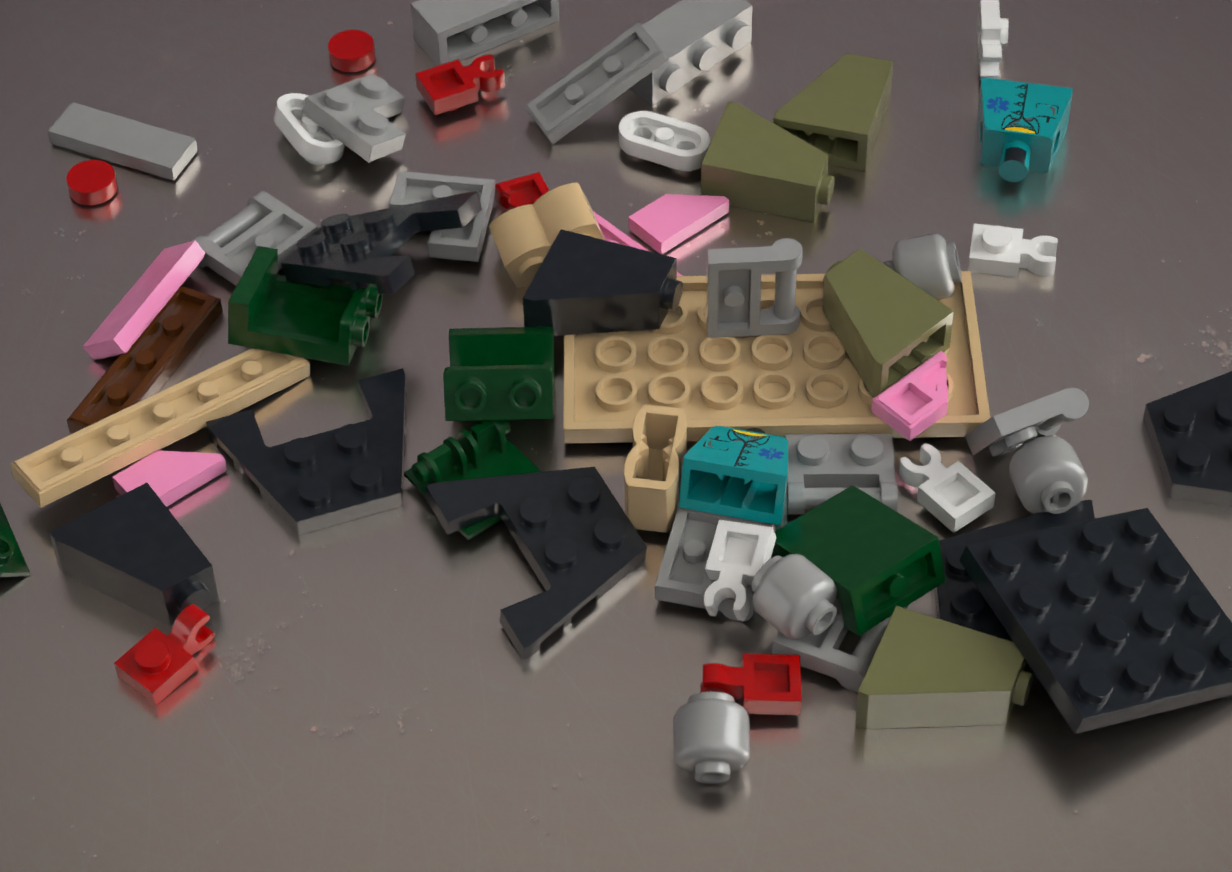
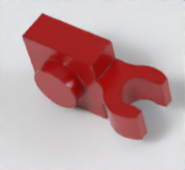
[114,604,215,706]
[700,653,802,715]

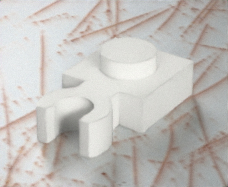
[976,0,1009,80]
[968,223,1058,278]
[899,443,996,533]
[704,520,776,621]

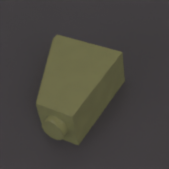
[773,53,893,171]
[701,101,835,223]
[823,248,954,398]
[855,606,1034,729]

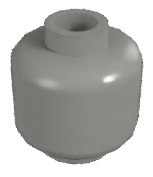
[884,233,962,300]
[1009,436,1088,514]
[751,554,837,639]
[673,691,750,783]

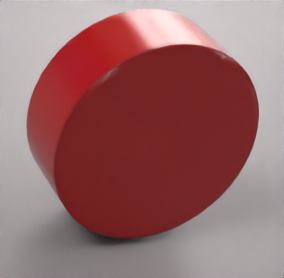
[328,30,375,72]
[66,160,117,205]

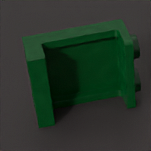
[228,246,383,366]
[443,326,555,421]
[771,485,946,636]

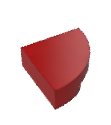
[495,172,550,211]

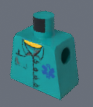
[977,77,1073,182]
[678,426,788,526]

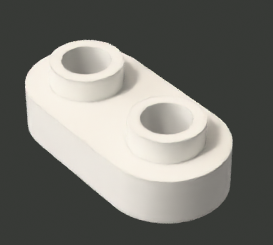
[274,93,345,166]
[619,111,711,171]

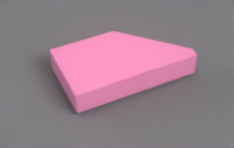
[628,194,729,254]
[871,351,948,441]
[112,450,227,507]

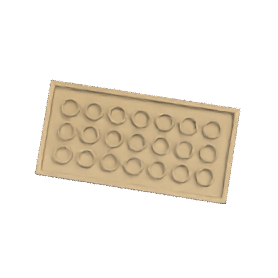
[563,271,990,444]

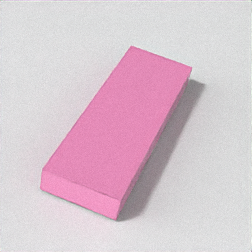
[82,240,206,360]

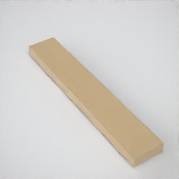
[10,348,310,508]

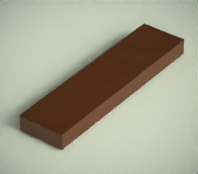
[67,285,223,433]

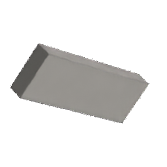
[524,22,668,144]
[48,102,198,181]

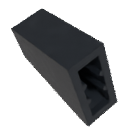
[523,229,683,336]
[49,483,219,626]

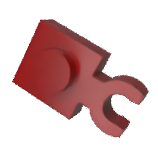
[415,54,505,115]

